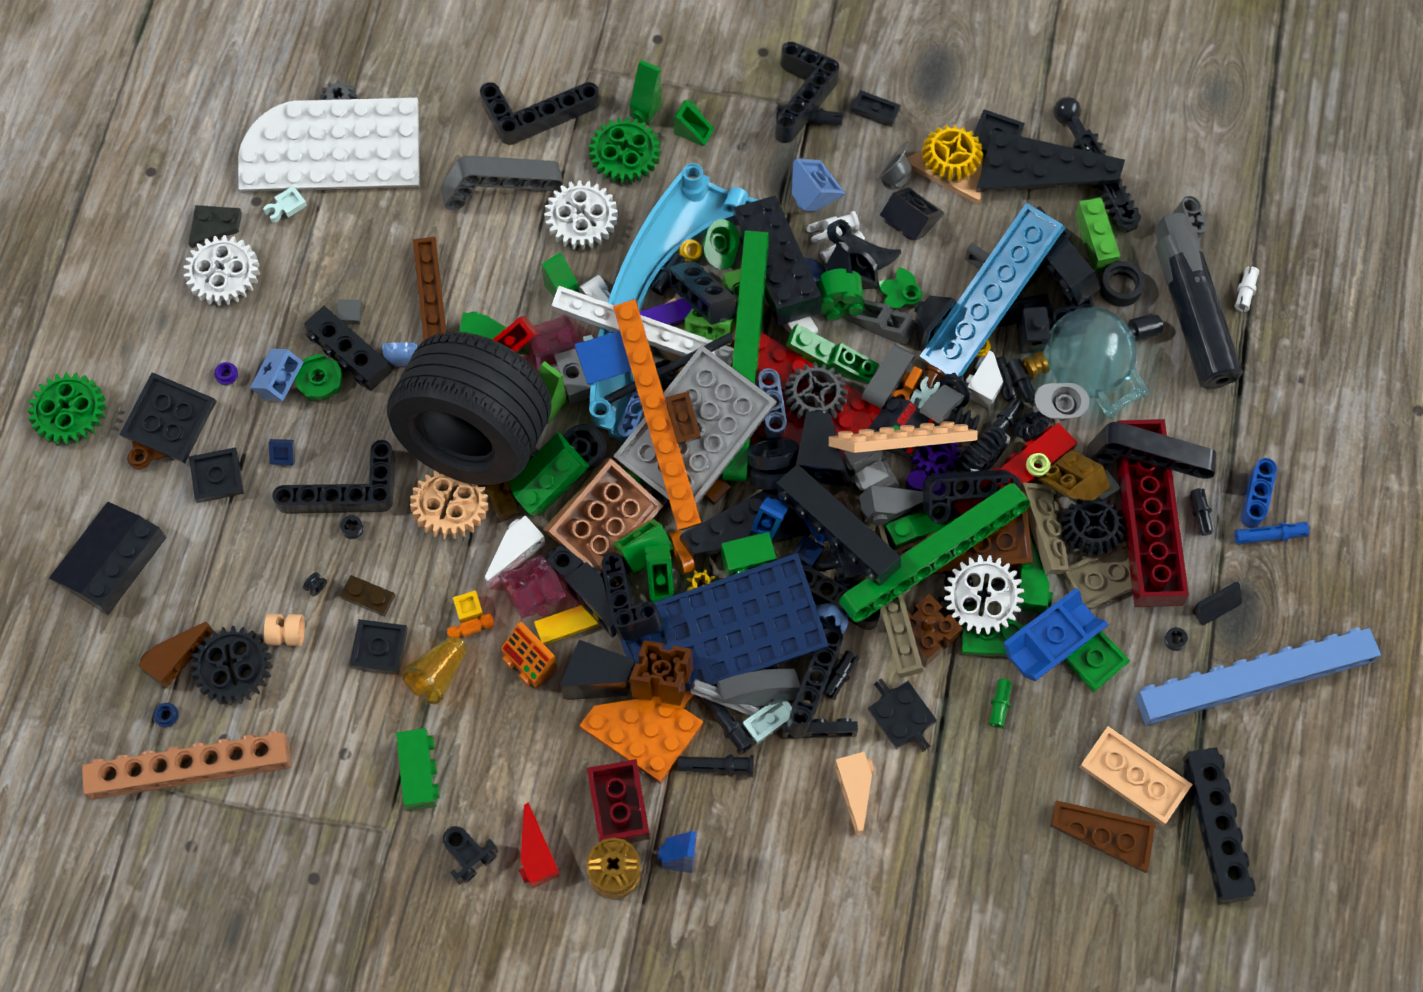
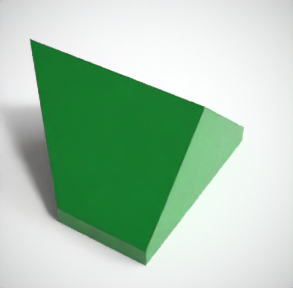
[674,100,714,146]

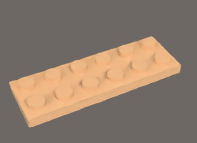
[829,421,977,453]

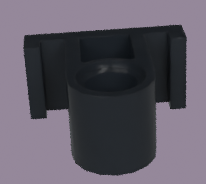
[443,826,498,885]

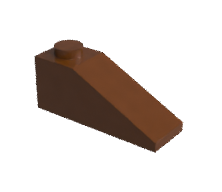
[138,622,213,688]

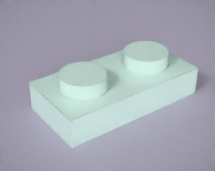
[742,700,792,744]

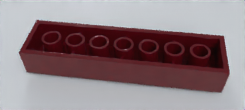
[1116,419,1189,607]

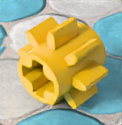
[687,570,715,591]

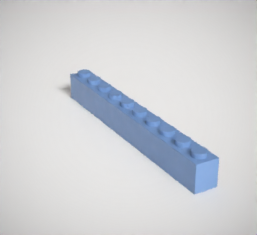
[1135,627,1381,726]

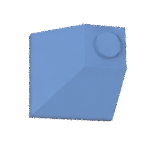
[792,159,845,211]

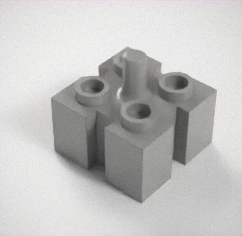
[844,450,900,492]

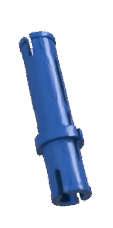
[1234,521,1310,545]

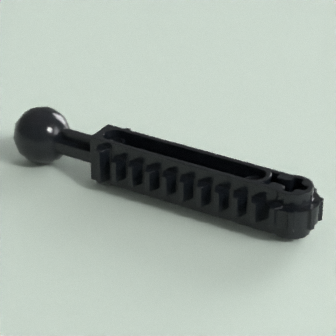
[1053,96,1141,233]

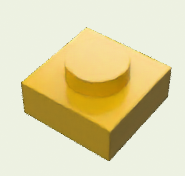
[452,590,483,622]

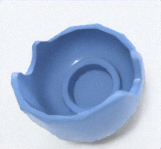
[382,342,417,367]
[816,603,848,634]

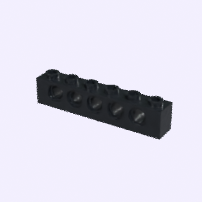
[1183,747,1256,905]

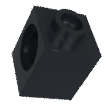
[545,544,584,583]

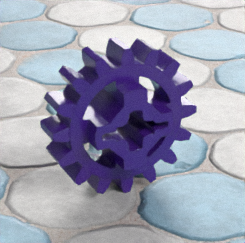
[911,442,961,475]

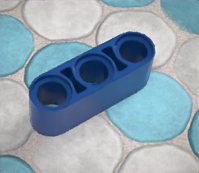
[1241,458,1277,528]

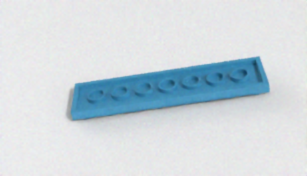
[920,203,1065,377]

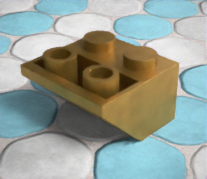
[1037,450,1110,501]

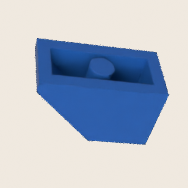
[750,497,789,541]

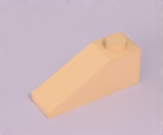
[834,752,874,836]

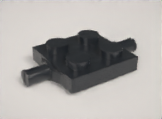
[868,678,937,752]

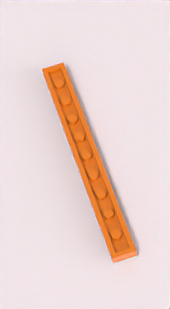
[613,299,701,531]

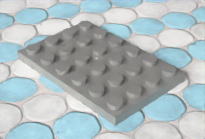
[613,345,777,505]

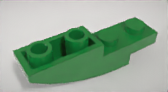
[786,324,879,384]

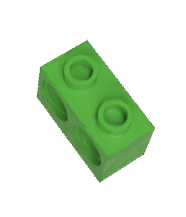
[685,309,737,345]

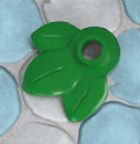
[879,267,922,309]

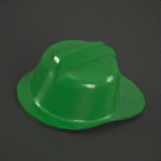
[703,219,740,270]

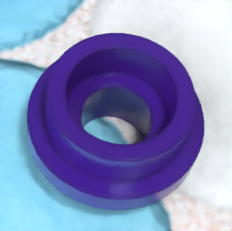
[214,362,238,385]

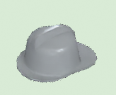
[1035,383,1089,420]

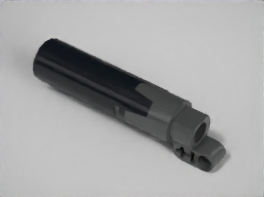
[1154,196,1243,389]

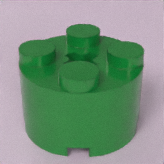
[816,269,864,321]

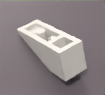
[485,516,545,589]

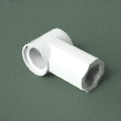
[578,275,610,303]

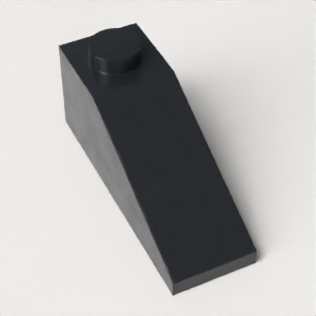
[564,561,616,638]

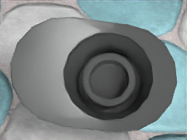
[876,141,912,189]

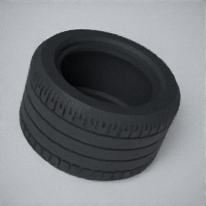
[387,332,552,485]

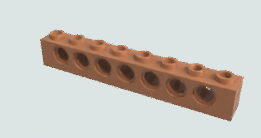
[82,731,291,800]

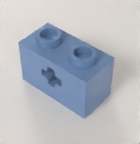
[250,349,303,401]

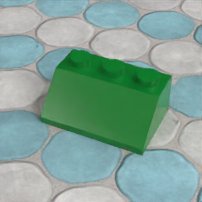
[508,432,590,516]

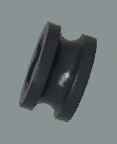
[340,515,363,539]
[303,572,327,597]
[1164,627,1188,651]

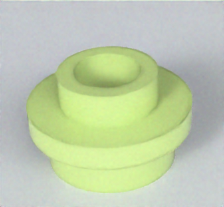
[1026,453,1050,477]

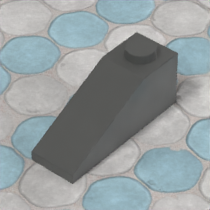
[859,485,923,525]

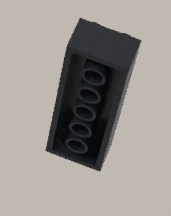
[733,195,822,326]

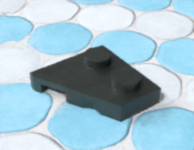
[188,205,242,248]

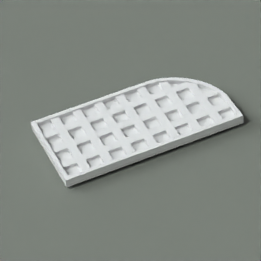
[238,98,420,192]

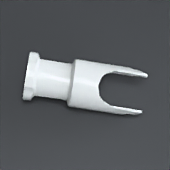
[806,211,860,243]

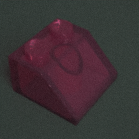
[529,315,580,370]

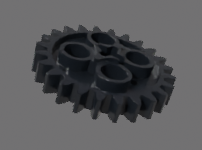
[191,626,273,706]

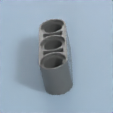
[862,344,915,410]

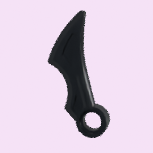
[827,219,901,271]

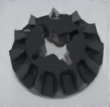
[939,372,972,409]
[1013,411,1050,438]

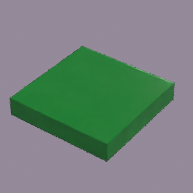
[1064,631,1130,693]

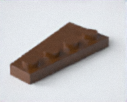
[1050,800,1156,873]

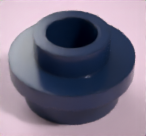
[153,703,179,728]

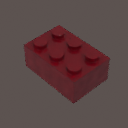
[587,759,650,843]

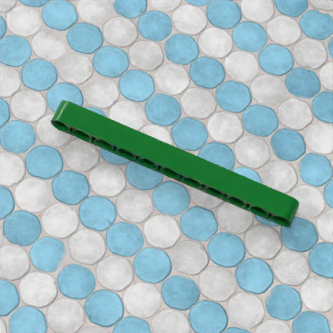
[723,231,769,482]

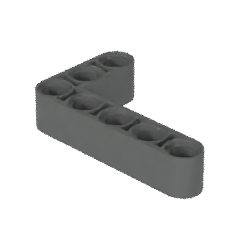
[441,155,563,210]

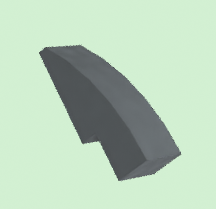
[843,300,917,344]
[717,669,801,706]

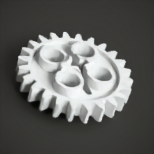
[544,180,618,250]
[183,235,260,306]
[944,555,1024,635]

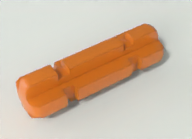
[447,613,494,641]

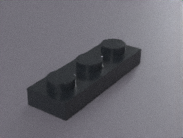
[782,718,858,739]

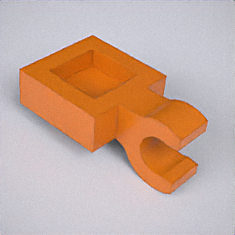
[892,366,922,400]

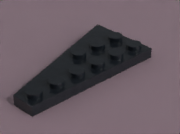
[976,130,1125,193]

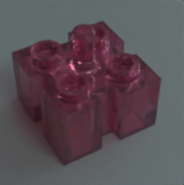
[498,555,566,618]

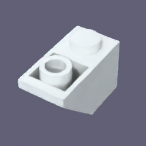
[965,350,1003,409]

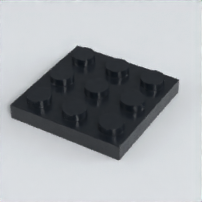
[119,372,217,464]

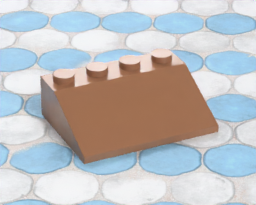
[543,458,663,577]

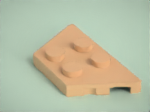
[907,147,982,205]

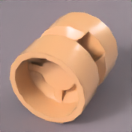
[264,614,305,646]

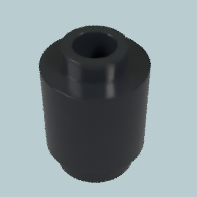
[1126,314,1163,342]

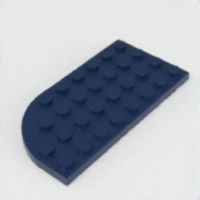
[619,553,829,692]

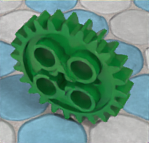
[589,117,661,185]
[27,372,107,446]

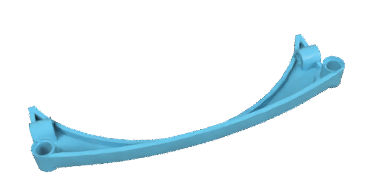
[589,163,758,443]

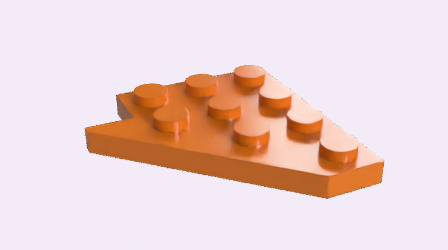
[579,692,703,784]

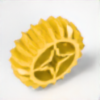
[922,124,983,183]

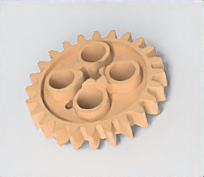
[410,470,488,539]

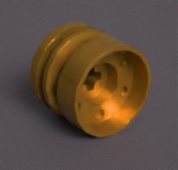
[586,838,641,900]

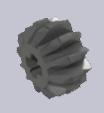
[320,79,358,100]

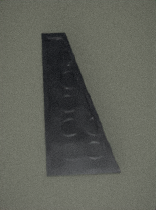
[679,489,813,558]

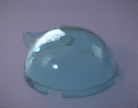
[1046,307,1150,419]

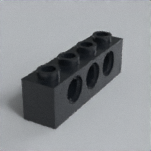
[669,260,738,325]
[304,306,392,391]

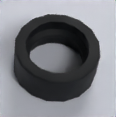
[1099,261,1145,307]

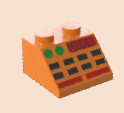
[501,622,558,689]

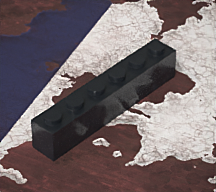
[776,464,901,586]

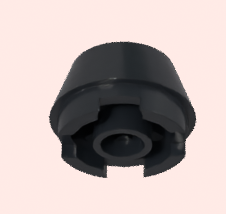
[563,424,606,471]

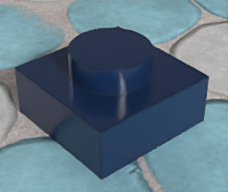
[268,439,295,465]
[792,535,825,568]

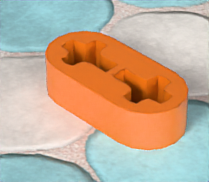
[667,530,695,575]

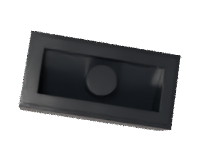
[1193,582,1242,625]

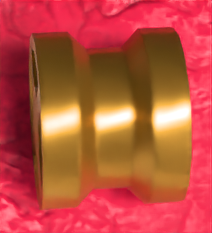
[1022,352,1050,380]

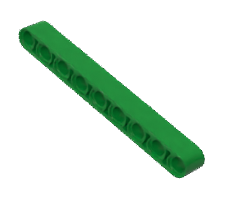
[839,483,1031,622]

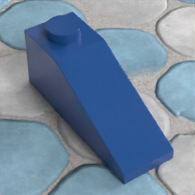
[658,831,696,873]

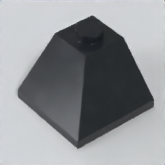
[826,235,879,290]
[914,296,955,352]

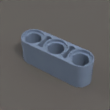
[757,368,787,439]

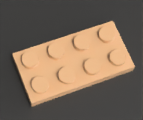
[1079,726,1192,826]

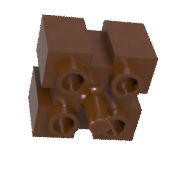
[907,593,963,668]
[630,640,694,706]

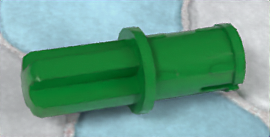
[988,678,1012,728]

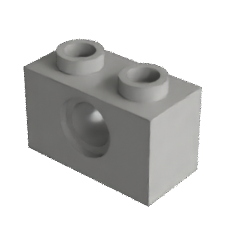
[552,348,591,404]

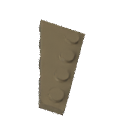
[1020,483,1069,574]

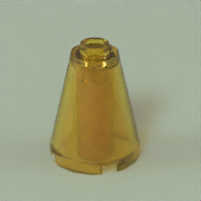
[402,637,467,705]

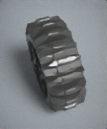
[784,362,848,420]

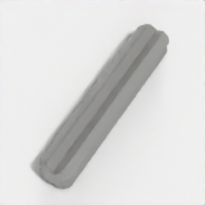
[690,680,760,716]

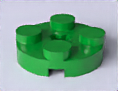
[295,354,343,401]

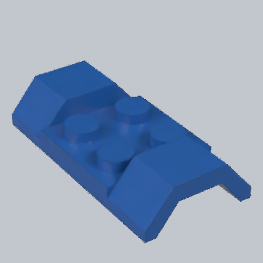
[1003,588,1109,681]

